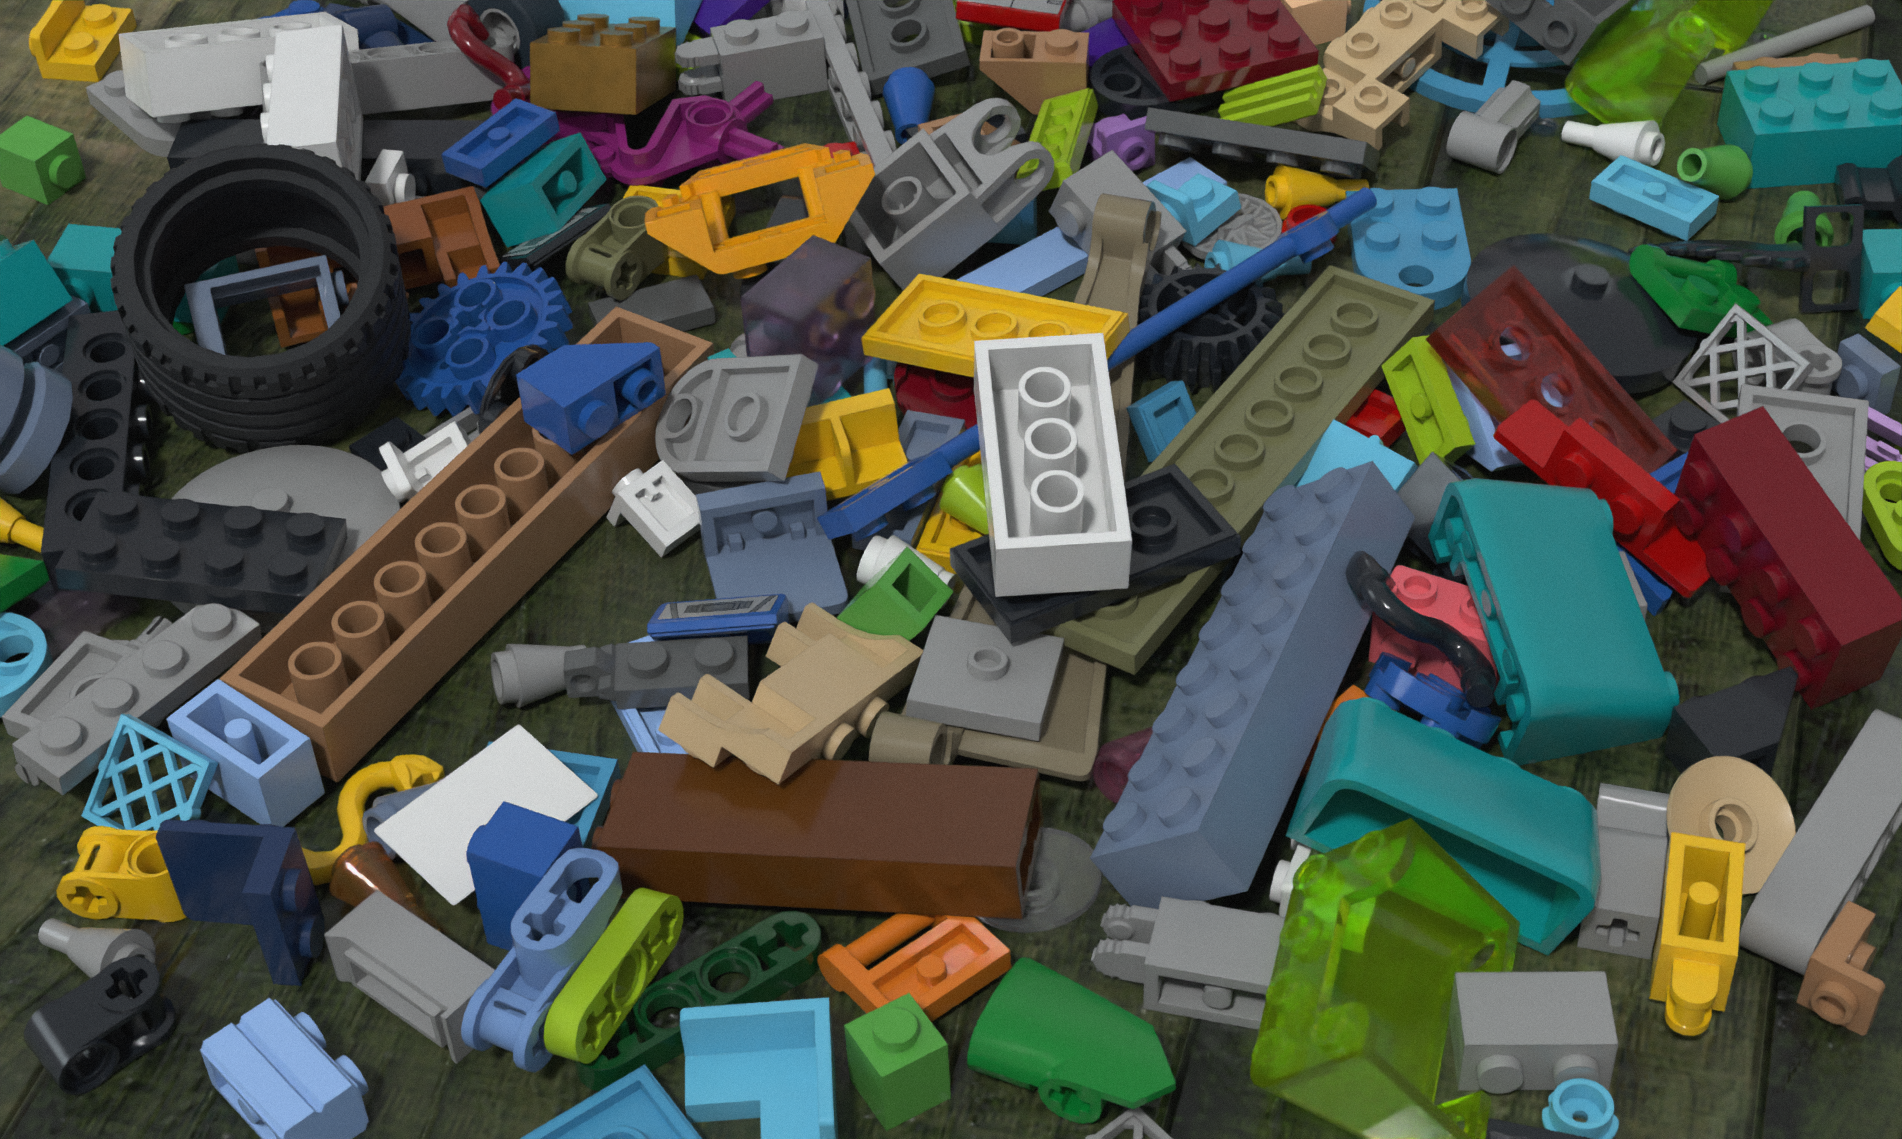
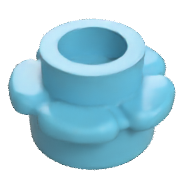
[1542,1078,1619,1139]

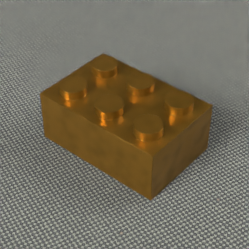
[530,14,676,115]

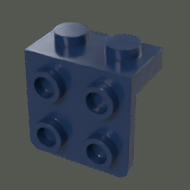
[156,820,325,986]

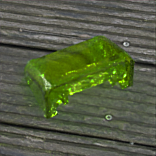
[1565,0,1775,130]

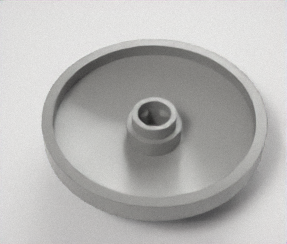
[171,445,401,633]

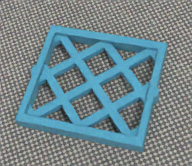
[82,714,218,831]

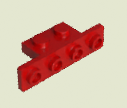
[1493,400,1713,598]

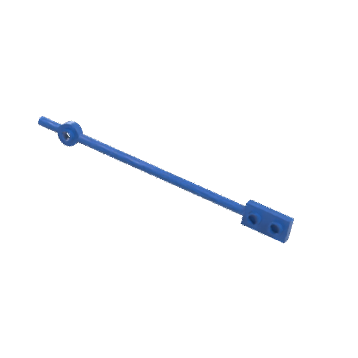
[817,187,1377,541]

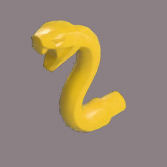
[302,754,445,886]

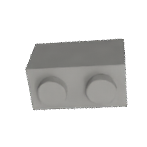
[1449,971,1618,1094]

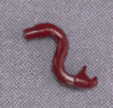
[447,4,530,110]

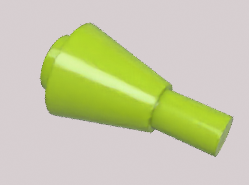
[939,464,989,535]

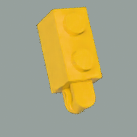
[1649,832,1746,1036]

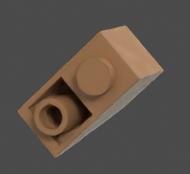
[979,28,1089,115]

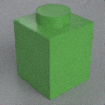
[0,116,86,205]
[837,547,954,641]
[844,993,951,1131]

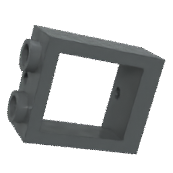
[1485,0,1637,66]

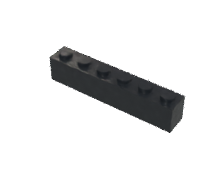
[167,119,486,197]

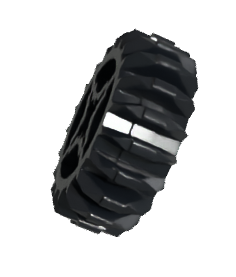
[1136,262,1285,394]

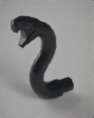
[1345,551,1496,708]

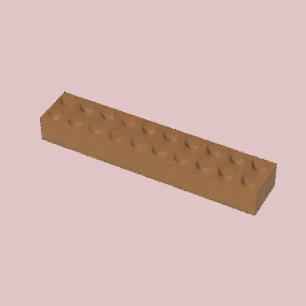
[219,306,714,782]

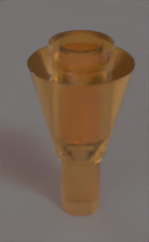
[330,841,444,934]

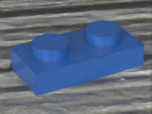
[441,98,560,188]

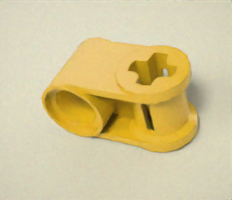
[56,826,186,923]

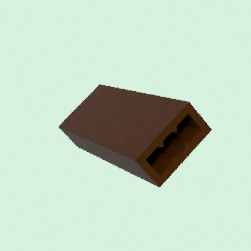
[591,752,1044,919]

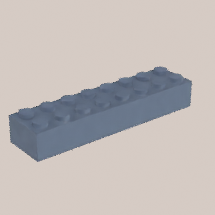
[1090,461,1415,909]

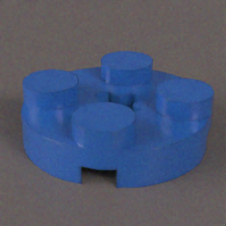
[1364,652,1502,750]

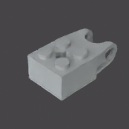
[849,98,1054,291]

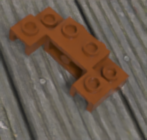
[254,186,500,348]

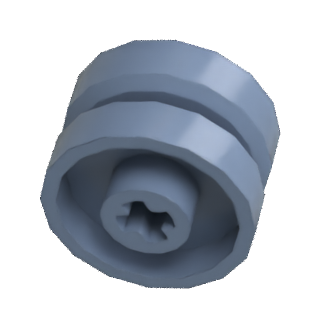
[0,345,73,494]

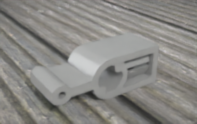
[1577,783,1670,960]

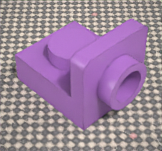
[1084,114,1155,172]

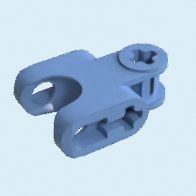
[461,848,622,1073]

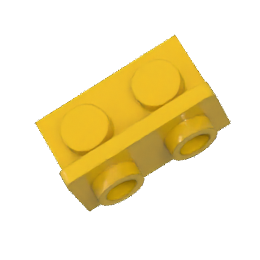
[29,0,137,82]

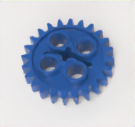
[395,262,573,417]

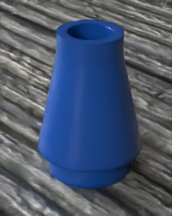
[883,67,935,145]

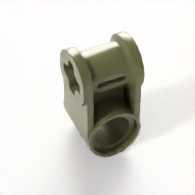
[566,195,668,300]

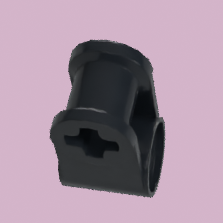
[23,956,178,1095]

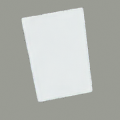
[374,725,598,905]

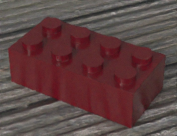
[1673,406,1902,710]

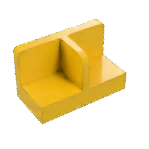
[786,388,908,501]

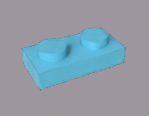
[1589,155,1719,241]

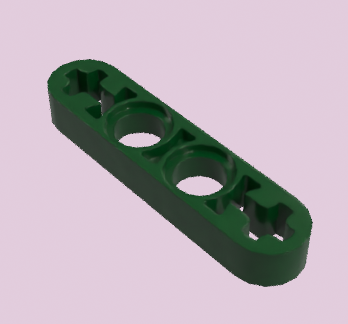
[574,911,823,1092]

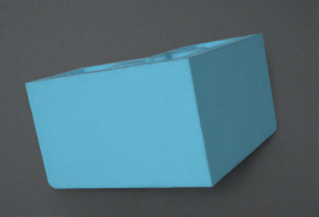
[680,997,838,1139]

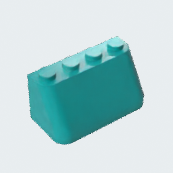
[1286,697,1602,956]

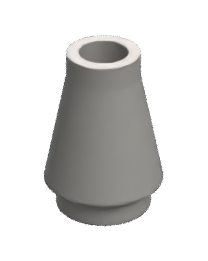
[491,644,586,708]

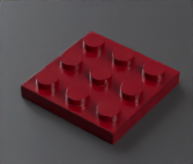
[1112,0,1319,102]

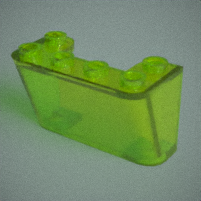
[1250,818,1520,1139]

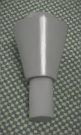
[38,918,156,997]

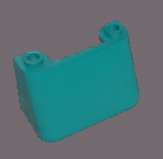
[1428,478,1679,766]

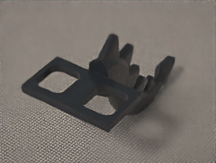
[1628,204,1864,312]

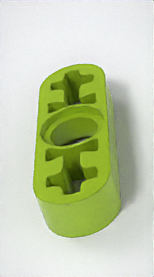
[544,888,683,1064]

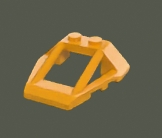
[645,143,875,279]

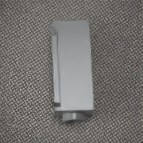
[324,890,495,1064]

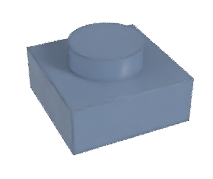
[1831,333,1901,415]

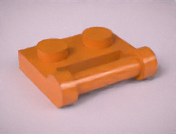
[817,913,1011,1022]

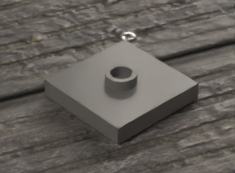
[906,615,1064,741]

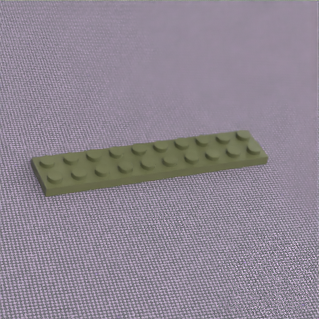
[1039,265,1435,675]

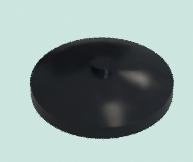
[1461,233,1699,395]

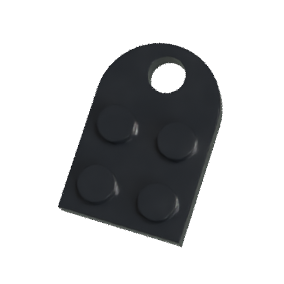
[1090,44,1244,121]

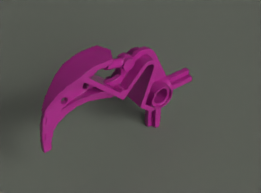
[491,66,785,190]

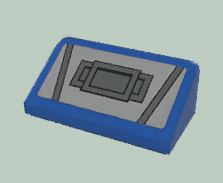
[647,594,789,645]

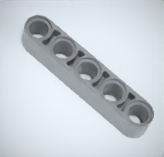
[260,37,514,115]
[1739,709,1902,976]

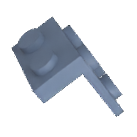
[696,471,849,623]

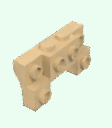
[1292,0,1509,151]
[658,602,923,784]

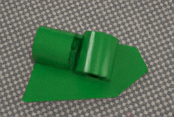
[967,957,1176,1124]

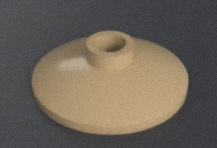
[1667,756,1796,896]

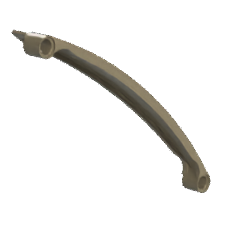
[869,193,1162,781]

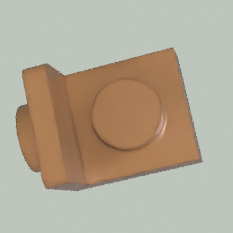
[1796,900,1885,1035]

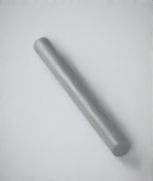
[1694,5,1875,85]

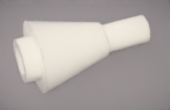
[1562,120,1665,167]

